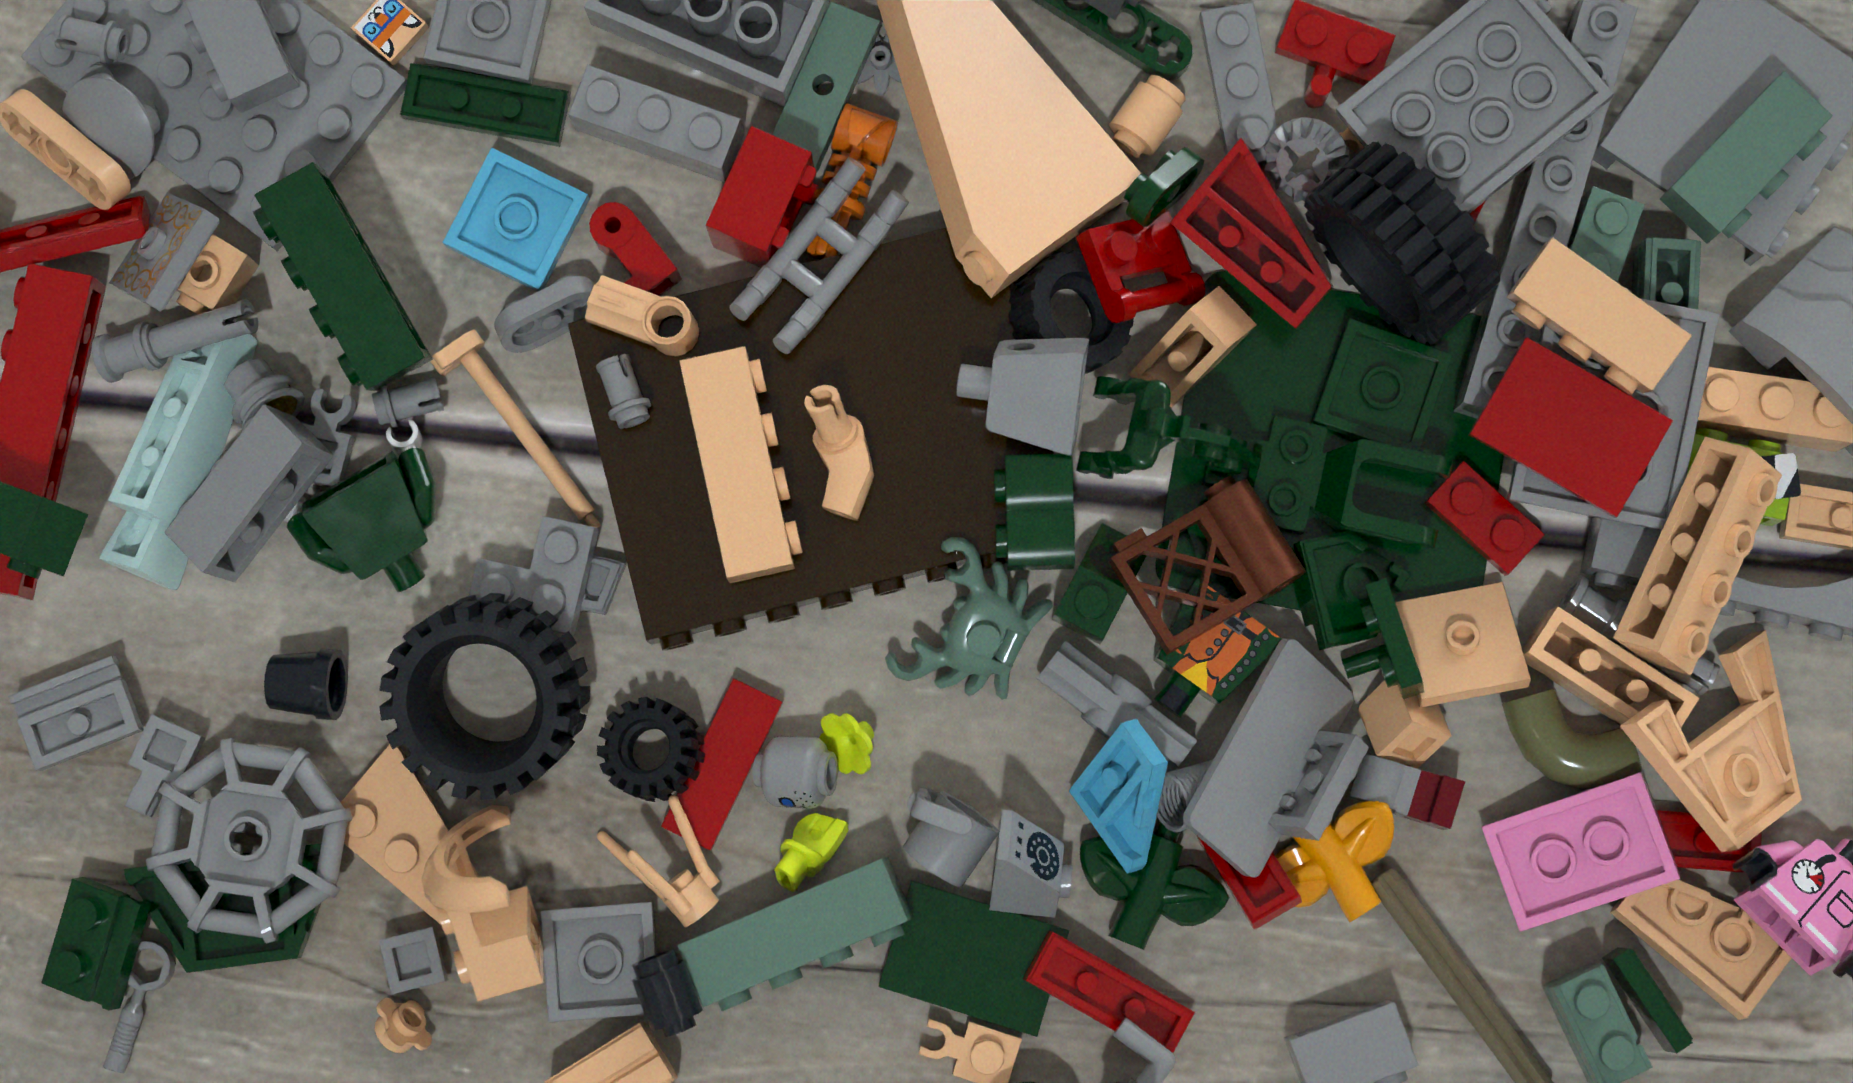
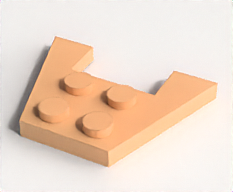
[1620,630,1802,852]

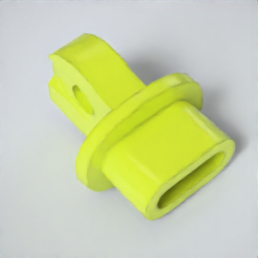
[775,813,849,892]

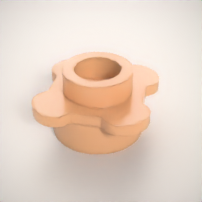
[375,998,432,1053]

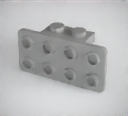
[1183,639,1369,877]

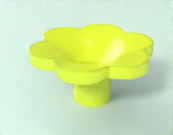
[819,713,874,775]

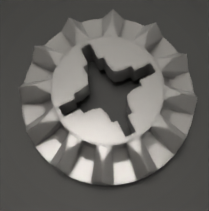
[1264,117,1350,203]

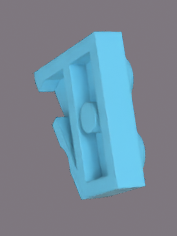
[1069,719,1168,874]

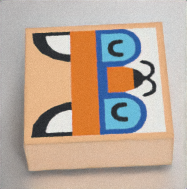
[351,0,429,67]

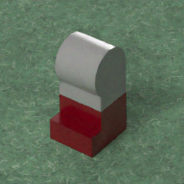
[1350,754,1466,830]

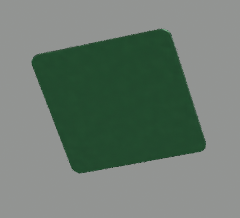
[1155,271,1504,611]

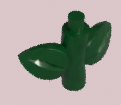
[1080,822,1229,950]

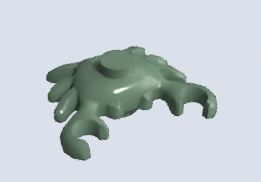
[885,537,1053,700]

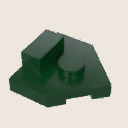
[1293,531,1412,650]

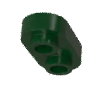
[1124,147,1205,227]

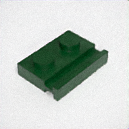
[41,877,152,1011]

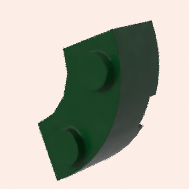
[0,481,88,579]

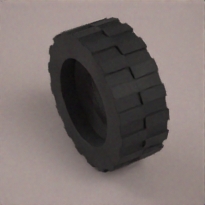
[1008,250,1134,374]

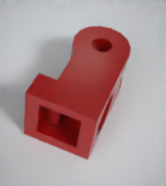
[589,202,682,296]

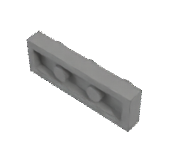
[1199,2,1278,166]

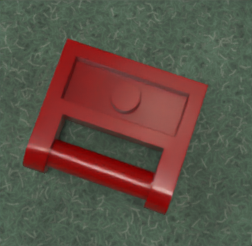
[1076,211,1205,323]

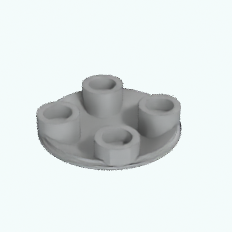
[62,72,161,179]

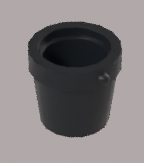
[264,649,348,720]

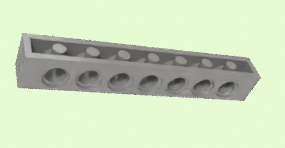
[1453,0,1638,418]

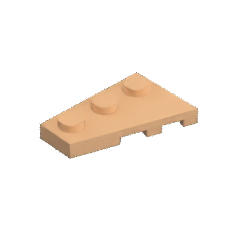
[341,744,480,925]
[1610,880,1791,1020]

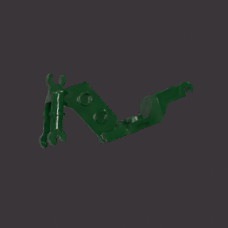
[1076,376,1453,548]

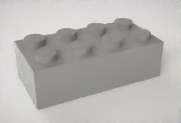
[584,0,829,107]

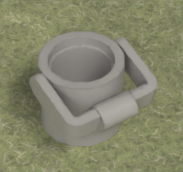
[903,787,999,887]

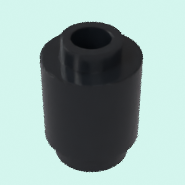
[632,949,703,1037]

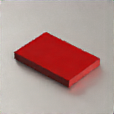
[1468,337,1674,518]

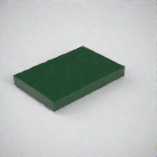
[878,881,1070,1037]

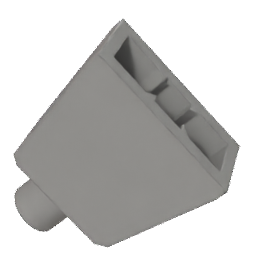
[957,338,1089,455]

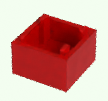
[706,126,819,268]

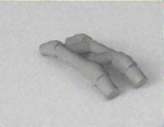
[730,157,909,354]

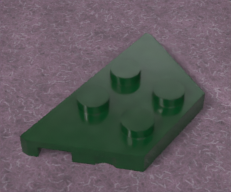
[124,843,322,973]

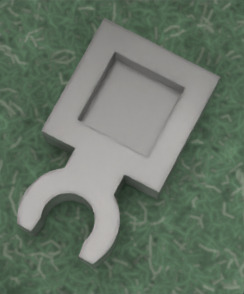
[302,388,356,487]

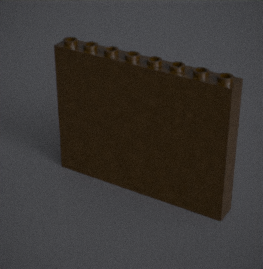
[568,228,1054,651]

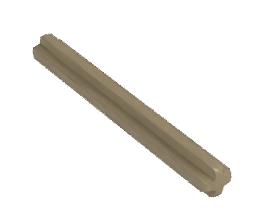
[1371,868,1554,1083]

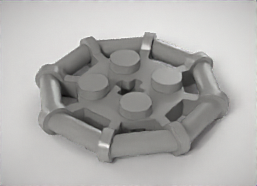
[146,737,353,943]

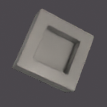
[378,926,448,995]

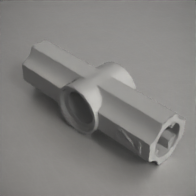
[1037,641,1197,773]

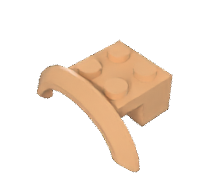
[421,805,543,1001]

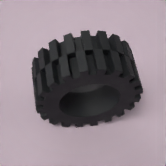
[1304,142,1500,345]
[379,593,590,800]

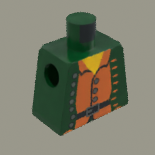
[1154,578,1282,718]

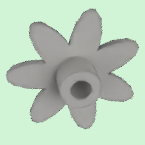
[857,35,902,96]

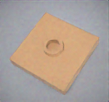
[1395,582,1531,707]

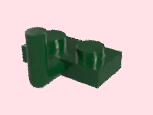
[1341,578,1424,699]

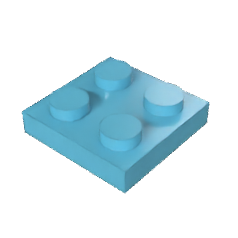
[442,147,590,292]

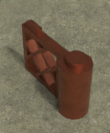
[1108,476,1306,655]

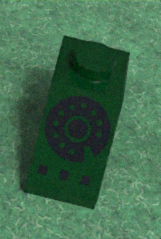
[1052,523,1147,645]

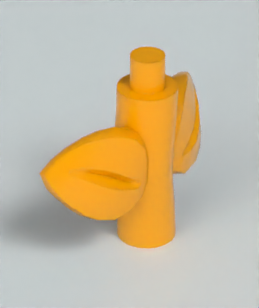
[1275,801,1394,923]

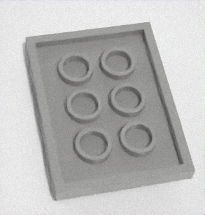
[1336,0,1614,214]
[1507,298,1719,531]

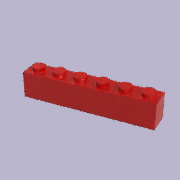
[0,263,106,601]

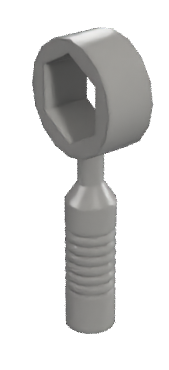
[103,941,176,1073]

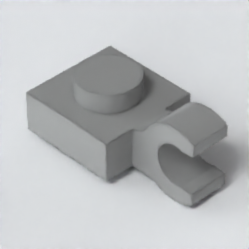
[125,714,205,818]

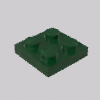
[1312,318,1453,451]

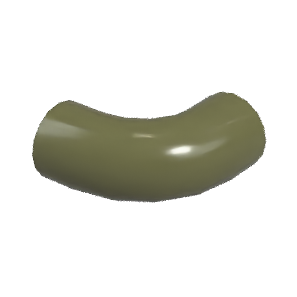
[1502,689,1641,790]

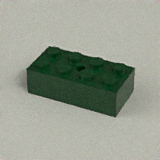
[253,162,433,391]

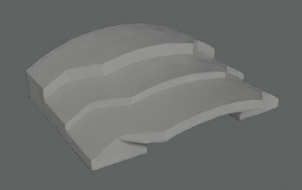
[1729,227,1853,456]

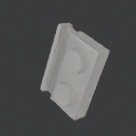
[8,656,144,771]

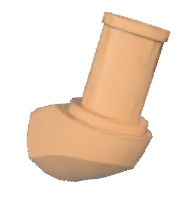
[804,385,874,521]

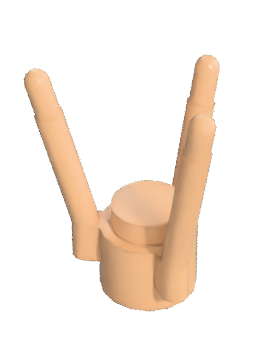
[597,795,720,927]

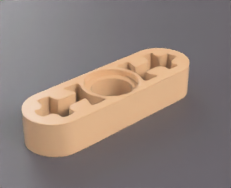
[0,89,131,210]

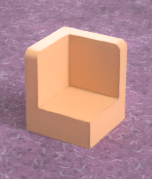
[1358,680,1452,769]

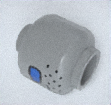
[753,736,838,809]

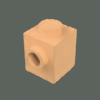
[176,234,259,315]

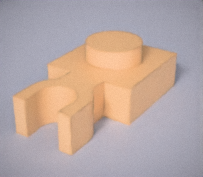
[918,1018,1022,1083]

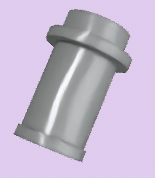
[54,14,129,64]
[596,354,651,429]
[372,376,444,428]

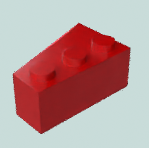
[1170,138,1333,329]

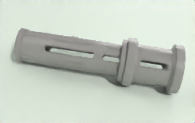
[92,299,258,383]
[1558,574,1720,695]

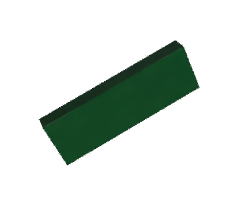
[400,63,571,147]

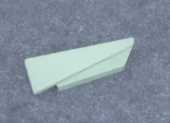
[99,334,257,590]

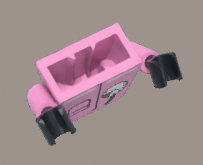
[1732,839,1853,979]

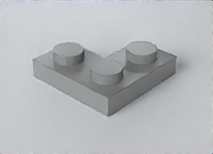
[469,516,599,636]

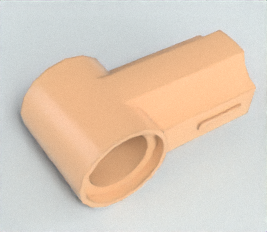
[584,275,699,356]

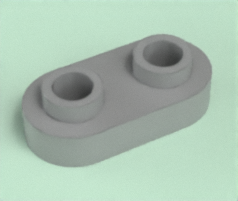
[494,275,594,353]

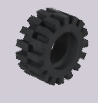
[597,697,705,802]

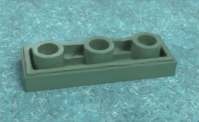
[772,1,882,172]

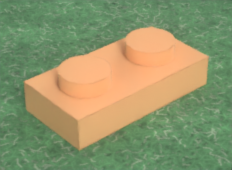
[1779,484,1853,550]

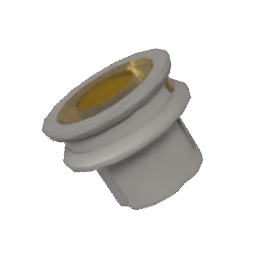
[224,358,305,430]

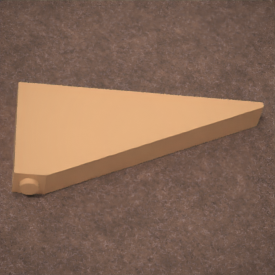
[876,0,1141,298]

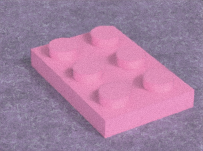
[1482,772,1681,932]

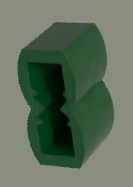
[994,454,1075,571]

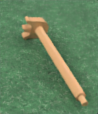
[431,329,602,529]

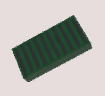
[1602,947,1693,1054]

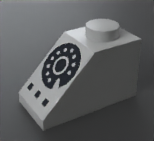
[989,810,1073,918]

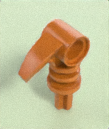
[806,103,898,260]

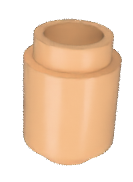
[1109,75,1186,158]

